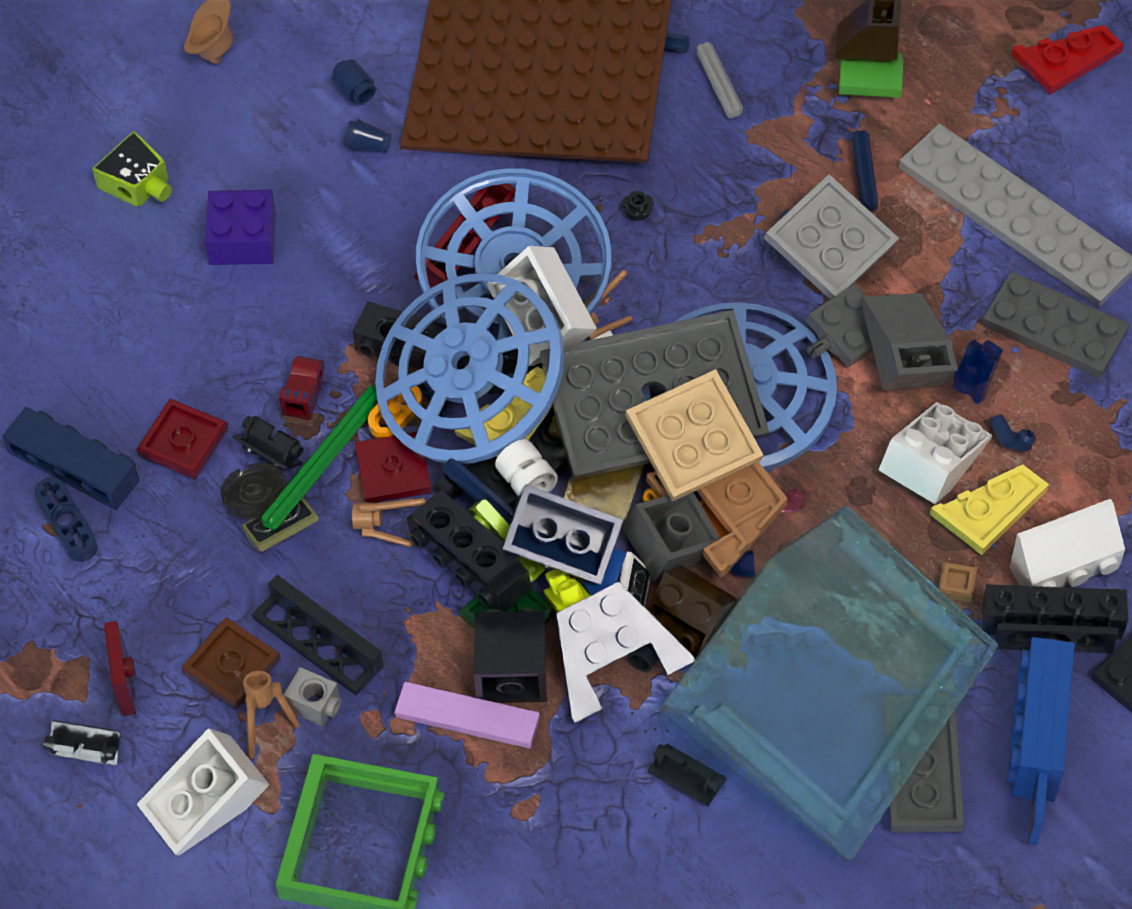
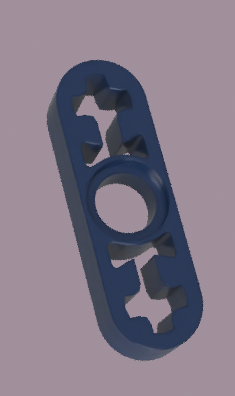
[35,477,97,562]

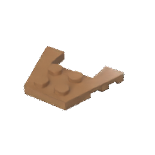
[646,462,788,578]

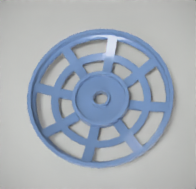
[416,168,611,340]
[375,273,565,464]
[641,302,837,471]

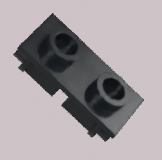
[232,415,304,470]
[43,720,121,766]
[647,743,727,806]

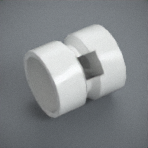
[495,439,558,497]

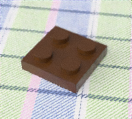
[181,617,281,710]

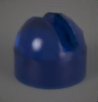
[732,550,755,578]

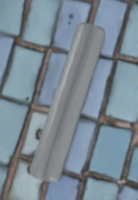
[696,42,743,119]

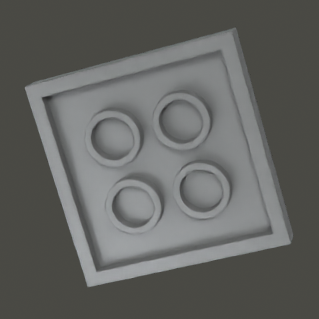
[764,174,899,299]

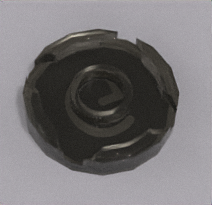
[220,463,287,519]

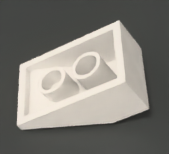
[137,728,270,856]

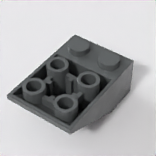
[861,293,958,390]

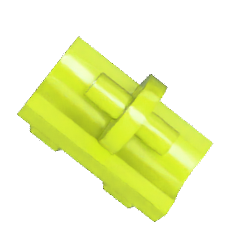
[543,569,590,612]

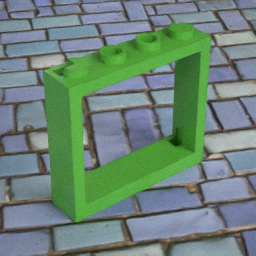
[275,754,444,909]

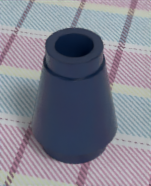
[344,119,392,152]

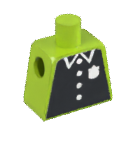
[92,131,172,206]

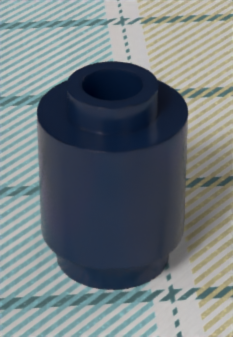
[332,59,376,105]

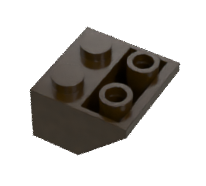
[835,0,901,62]
[647,565,738,666]

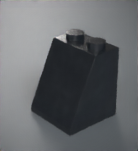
[474,608,547,703]

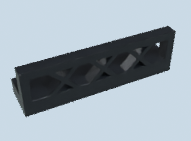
[252,574,384,696]

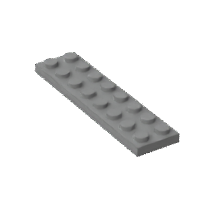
[899,123,1132,308]

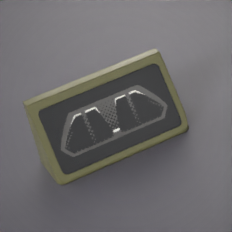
[242,498,319,552]

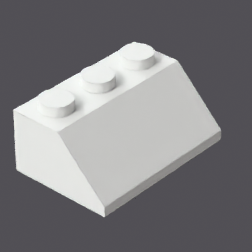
[487,246,597,366]
[1009,499,1125,587]

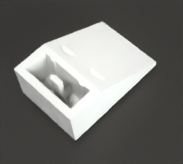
[879,402,993,504]

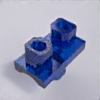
[952,340,1003,404]

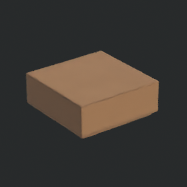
[937,562,977,603]

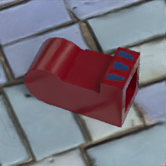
[279,356,325,420]

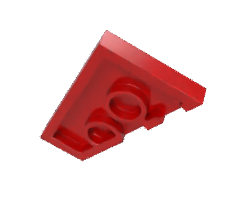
[1011,25,1124,95]

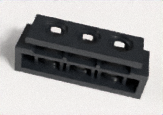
[407,490,532,612]
[982,584,1128,653]

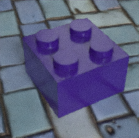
[205,189,276,265]

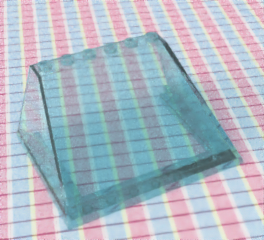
[658,505,999,862]

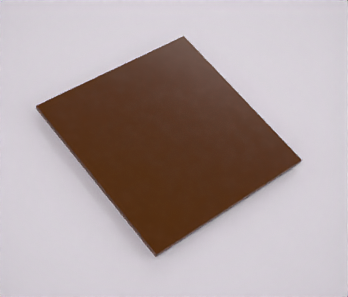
[400,0,672,163]

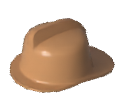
[184,0,234,64]

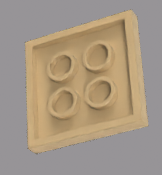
[625,369,764,502]

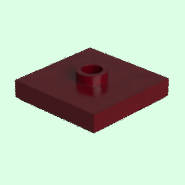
[136,398,229,480]
[355,431,432,503]
[104,621,136,716]

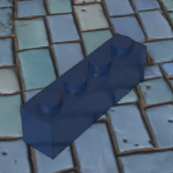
[2,407,140,511]

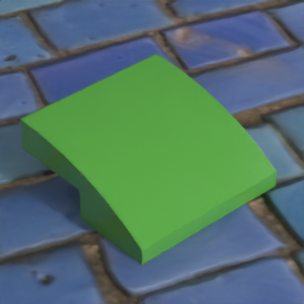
[839,53,903,98]

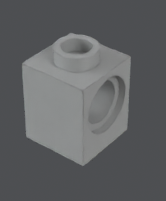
[284,667,342,727]

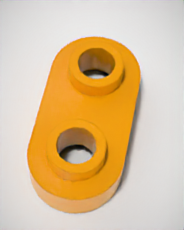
[368,386,422,438]

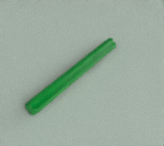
[261,385,378,530]

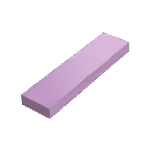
[394,682,540,749]

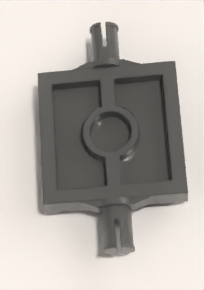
[805,283,890,368]

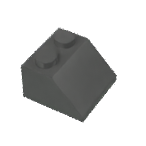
[622,492,721,582]

